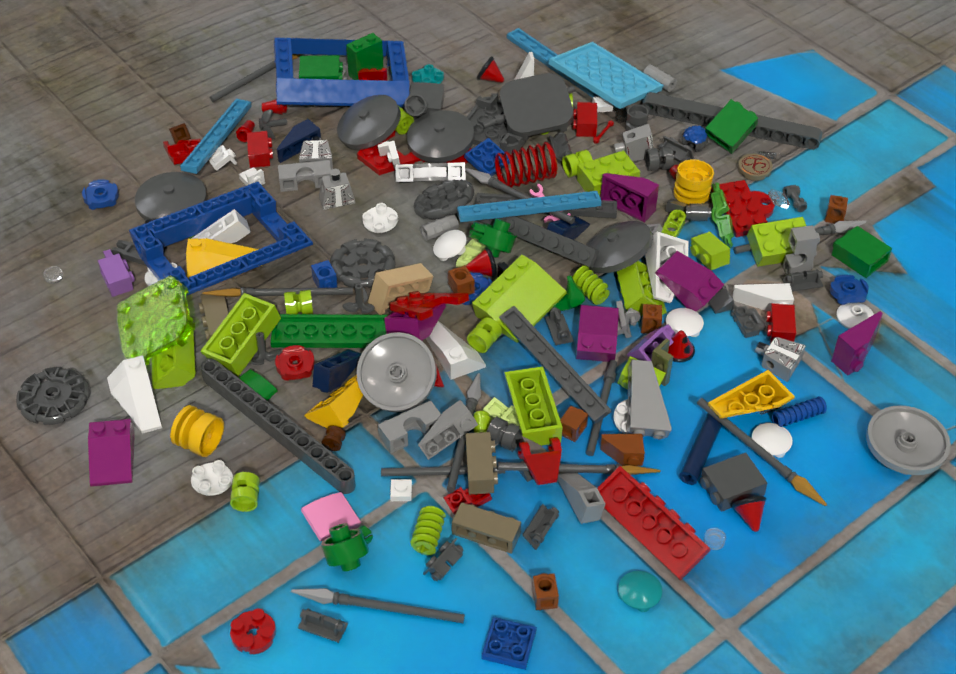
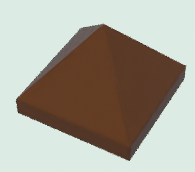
[169,123,191,144]

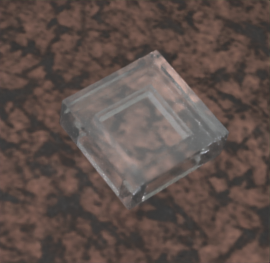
[767,189,790,209]

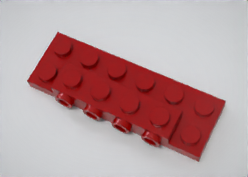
[597,466,711,581]

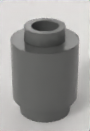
[685,203,711,221]

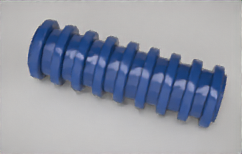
[772,396,827,427]

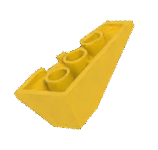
[186,238,262,279]
[708,370,795,419]
[304,374,363,428]

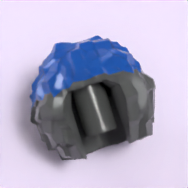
[681,125,708,152]

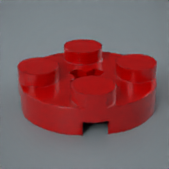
[275,345,315,380]
[230,608,276,654]

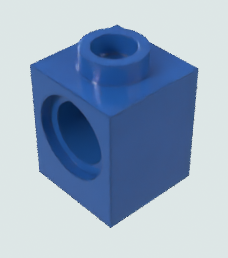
[311,260,337,288]

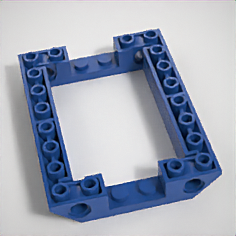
[274,38,409,107]
[129,181,313,300]

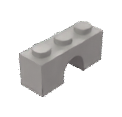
[278,160,331,192]
[782,225,820,276]
[378,401,441,454]

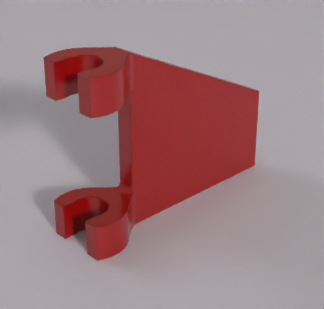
[518,437,562,485]

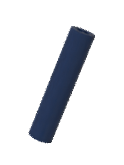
[679,413,722,485]

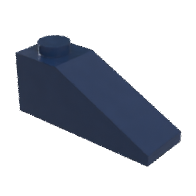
[277,119,321,163]
[547,216,590,240]
[312,349,361,393]

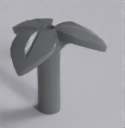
[259,110,287,139]
[342,283,375,313]
[250,332,281,365]

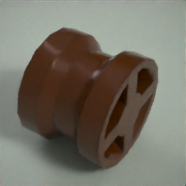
[322,426,346,451]

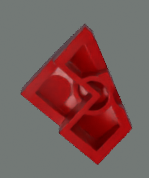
[163,139,201,165]

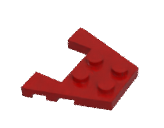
[357,130,427,175]
[390,291,469,321]

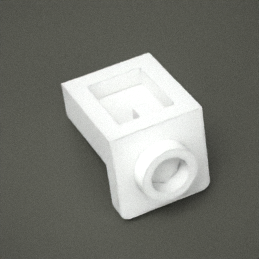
[378,141,400,168]
[209,145,237,171]
[239,167,265,186]

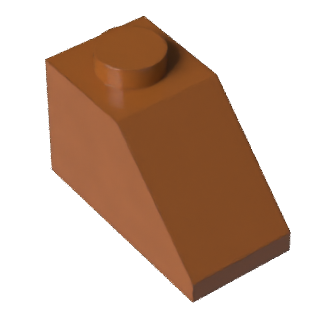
[600,434,645,466]

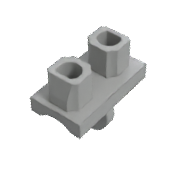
[616,300,641,339]

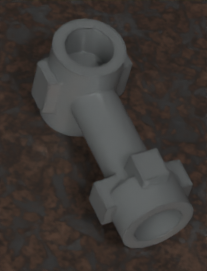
[783,185,807,212]

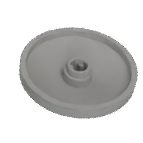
[357,332,437,412]
[866,406,951,475]

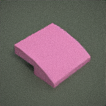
[301,492,361,541]

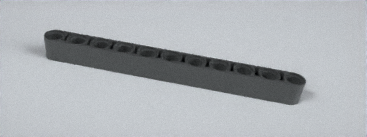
[642,92,822,150]
[200,358,356,494]

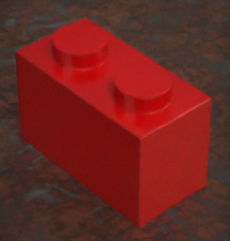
[573,102,597,137]
[247,131,273,168]
[766,303,796,344]

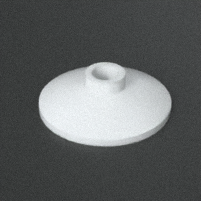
[836,303,874,329]

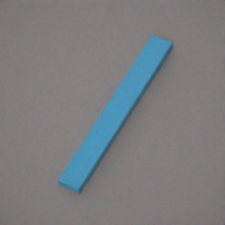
[507,28,598,98]
[180,99,251,174]
[457,191,601,222]

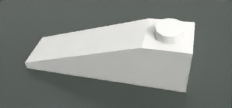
[645,231,688,303]
[426,321,486,380]
[107,355,162,433]

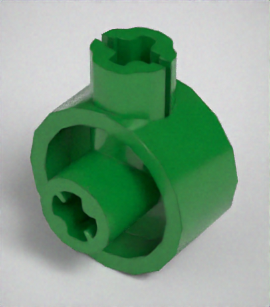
[469,218,517,258]
[321,523,373,571]

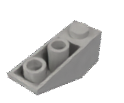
[418,400,478,460]
[557,472,606,524]

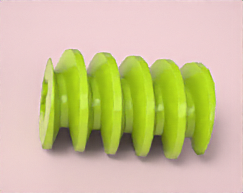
[572,265,610,305]
[410,506,446,555]

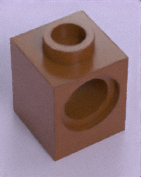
[825,195,848,224]
[448,265,475,295]
[641,304,662,334]
[560,406,588,442]
[532,573,559,610]

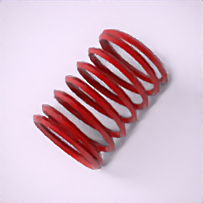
[495,142,558,187]

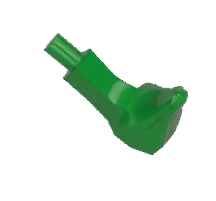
[549,275,585,312]

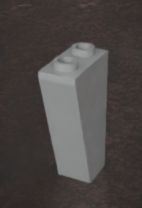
[627,360,671,439]

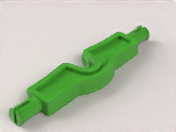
[711,183,734,248]

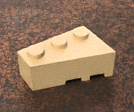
[368,263,434,315]

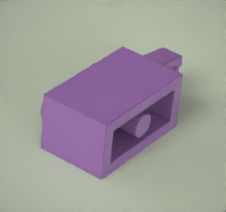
[98,249,135,297]
[626,324,675,361]

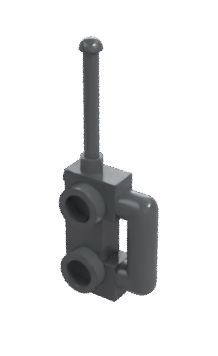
[721,286,766,338]

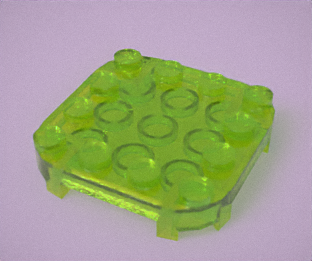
[117,276,195,365]

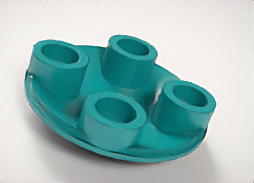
[412,64,444,84]
[618,571,662,612]

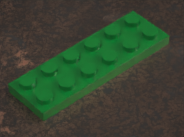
[270,314,388,348]

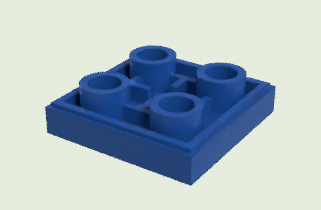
[464,138,510,176]
[482,617,537,670]

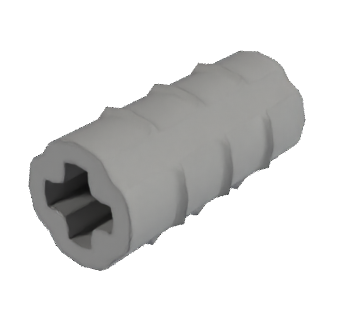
[643,64,677,92]
[420,214,459,241]

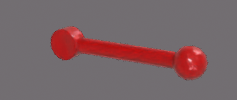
[593,120,614,144]

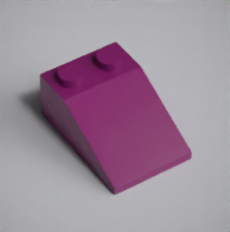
[600,173,659,223]
[655,251,724,311]
[384,303,446,342]
[576,305,619,362]
[831,311,883,376]
[88,419,135,487]

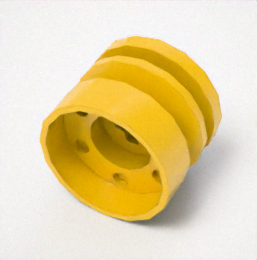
[673,159,714,205]
[170,405,224,457]

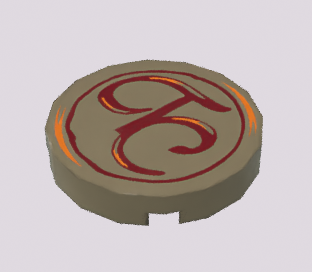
[738,154,773,181]

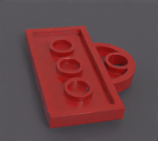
[711,180,775,237]

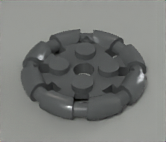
[414,179,474,219]
[330,239,396,288]
[16,367,89,425]

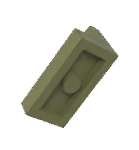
[651,338,673,386]

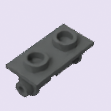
[549,132,572,163]
[658,136,694,162]
[782,269,823,292]
[545,307,574,345]
[522,504,559,550]
[423,538,464,581]
[298,609,348,643]

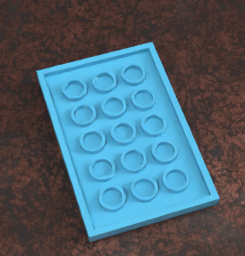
[549,42,663,109]

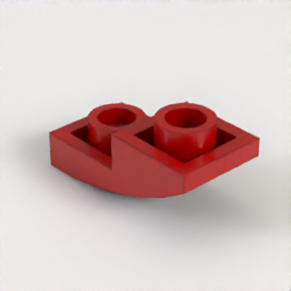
[443,487,492,515]

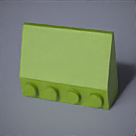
[472,255,567,343]

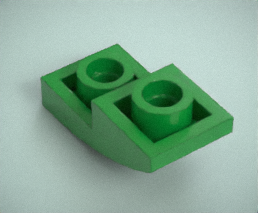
[239,369,278,401]

